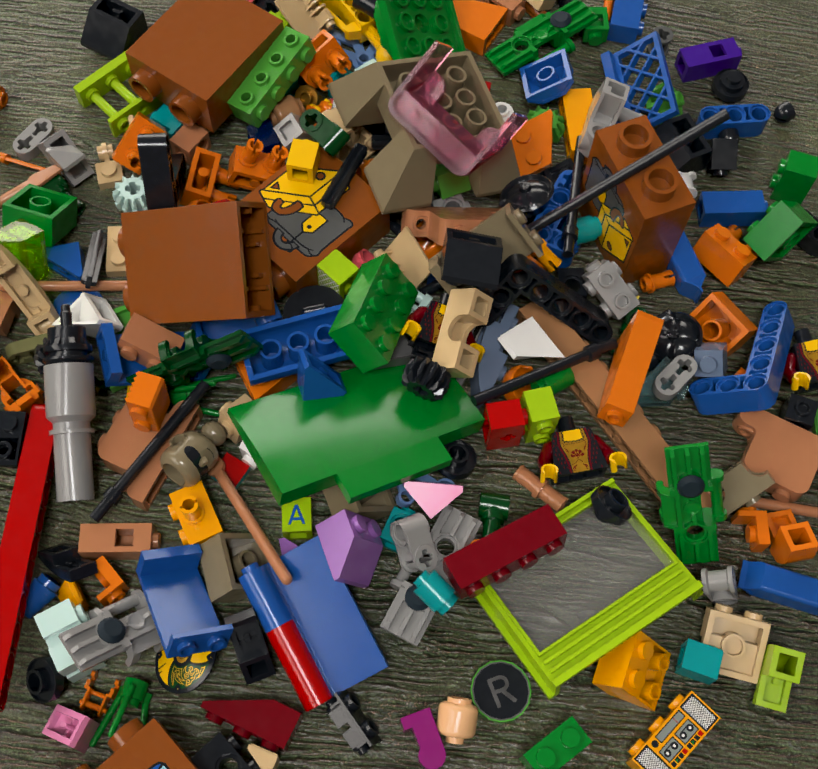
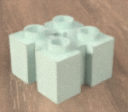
[33,598,107,683]

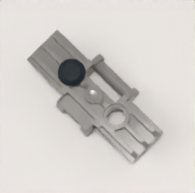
[380,505,482,647]
[58,589,164,673]

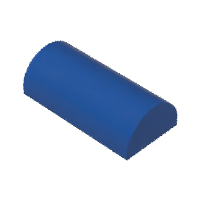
[243,304,350,386]

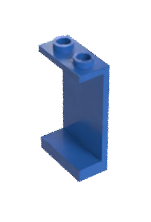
[96,321,212,387]
[136,544,234,658]

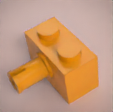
[167,480,224,545]

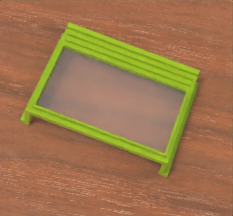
[475,478,704,700]

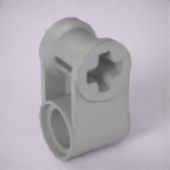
[390,513,438,573]
[701,566,738,605]

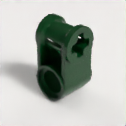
[300,109,351,158]

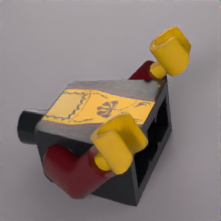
[400,293,485,363]
[782,328,818,395]
[537,416,628,486]

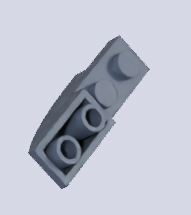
[470,304,519,409]

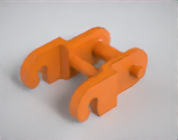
[79,670,122,717]

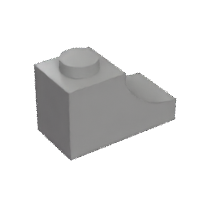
[37,129,94,187]

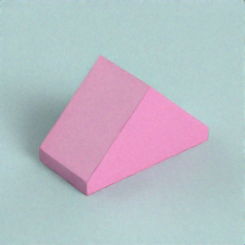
[403,481,463,519]
[42,704,100,754]

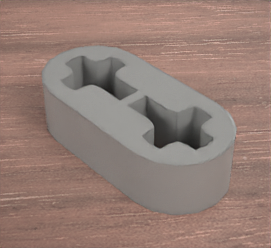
[12,118,55,161]
[652,354,698,401]

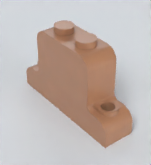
[401,207,501,246]
[97,400,203,512]
[732,410,818,503]

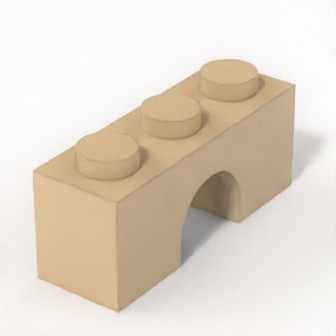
[432,288,493,378]

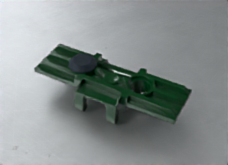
[126,329,263,391]

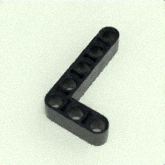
[137,132,186,210]
[479,253,613,344]

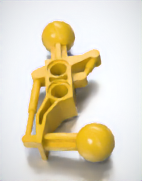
[317,0,393,62]

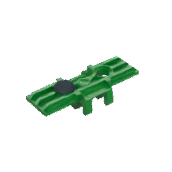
[485,0,598,76]
[656,442,727,565]

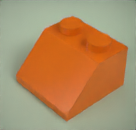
[690,291,758,357]

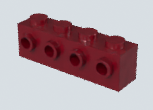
[443,504,567,600]

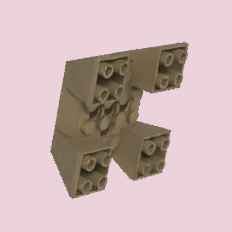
[328,51,520,215]

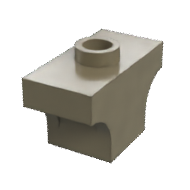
[721,460,775,516]

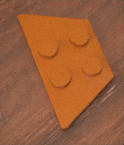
[509,109,553,176]

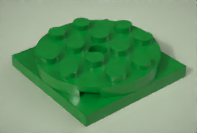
[374,0,466,60]

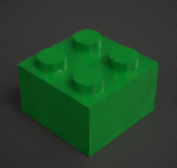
[2,184,78,247]
[743,200,818,261]

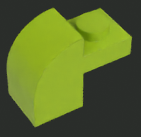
[752,644,806,713]

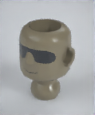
[160,421,227,487]

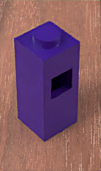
[674,37,742,83]

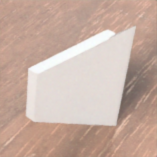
[52,292,124,338]
[498,317,565,360]

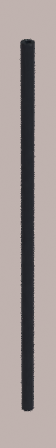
[416,108,731,303]

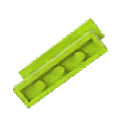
[73,49,164,138]

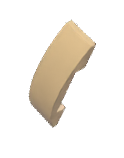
[0,244,60,336]

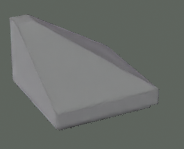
[45,145,86,172]

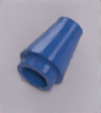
[24,572,61,619]

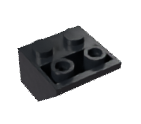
[81,0,148,60]
[655,112,713,173]
[440,228,503,291]
[0,411,29,467]

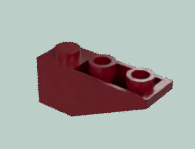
[200,699,303,754]

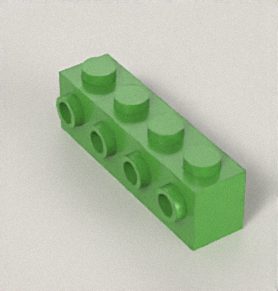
[227,26,316,128]

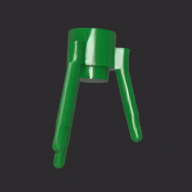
[169,373,237,417]
[89,677,152,747]

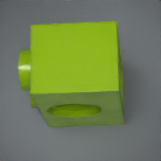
[520,386,560,444]

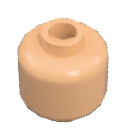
[436,696,479,745]

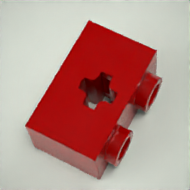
[481,399,528,451]

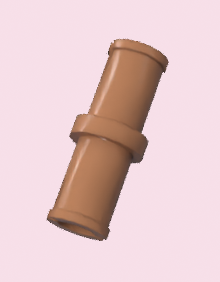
[512,465,569,513]

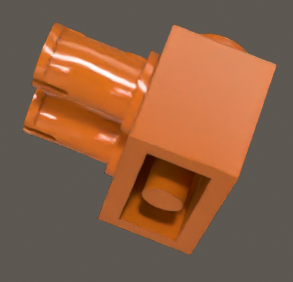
[299,29,352,91]
[112,111,166,175]
[227,138,289,191]
[180,146,239,206]
[693,223,759,287]

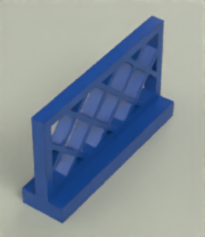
[601,31,680,127]

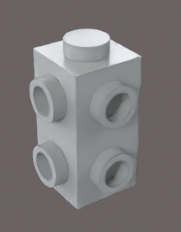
[581,259,640,320]

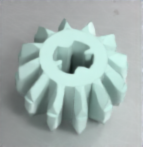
[112,173,148,213]

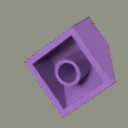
[315,509,383,588]

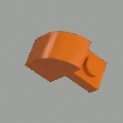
[767,509,818,564]

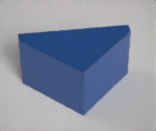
[37,242,85,281]
[297,348,347,401]

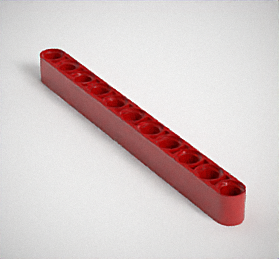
[0,403,55,712]

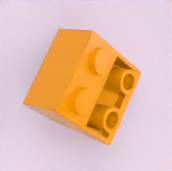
[592,631,671,711]

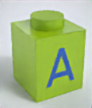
[282,497,313,540]

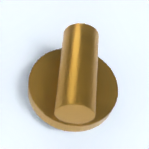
[295,85,323,110]

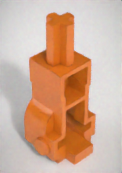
[0,356,45,415]

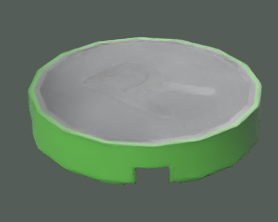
[470,660,532,724]

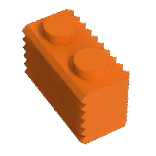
[124,371,171,432]

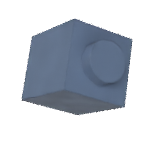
[694,342,728,377]

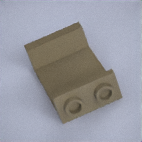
[428,203,544,295]

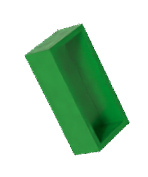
[328,253,418,373]

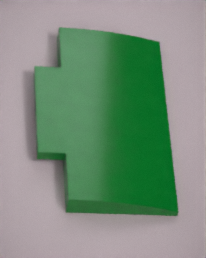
[227,365,485,506]

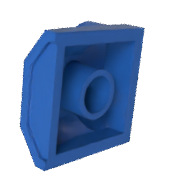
[519,48,574,104]

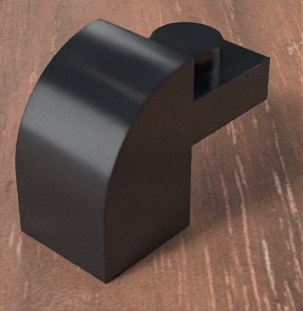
[223,607,276,685]

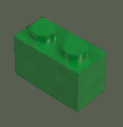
[768,150,818,205]
[519,716,592,769]

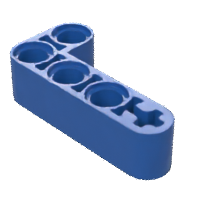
[533,170,577,268]

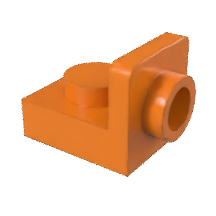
[731,507,771,552]
[94,555,129,607]

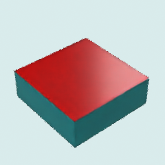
[211,452,251,489]

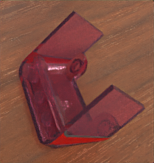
[388,40,528,176]

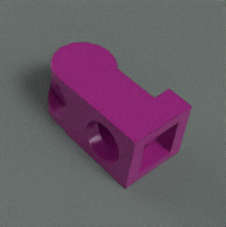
[399,707,446,769]

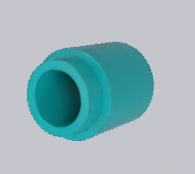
[561,215,602,245]
[413,570,458,616]

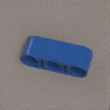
[696,104,771,139]

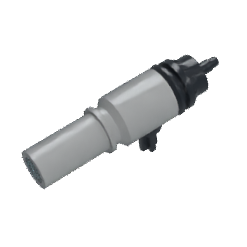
[42,304,111,502]

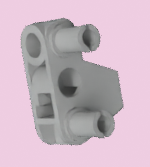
[578,77,642,158]

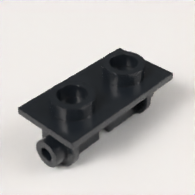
[325,690,382,756]

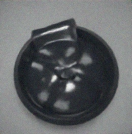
[499,174,554,219]
[653,308,703,363]

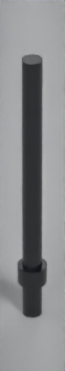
[562,135,585,258]
[471,338,618,406]
[89,380,210,523]

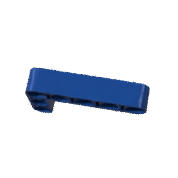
[689,301,795,415]

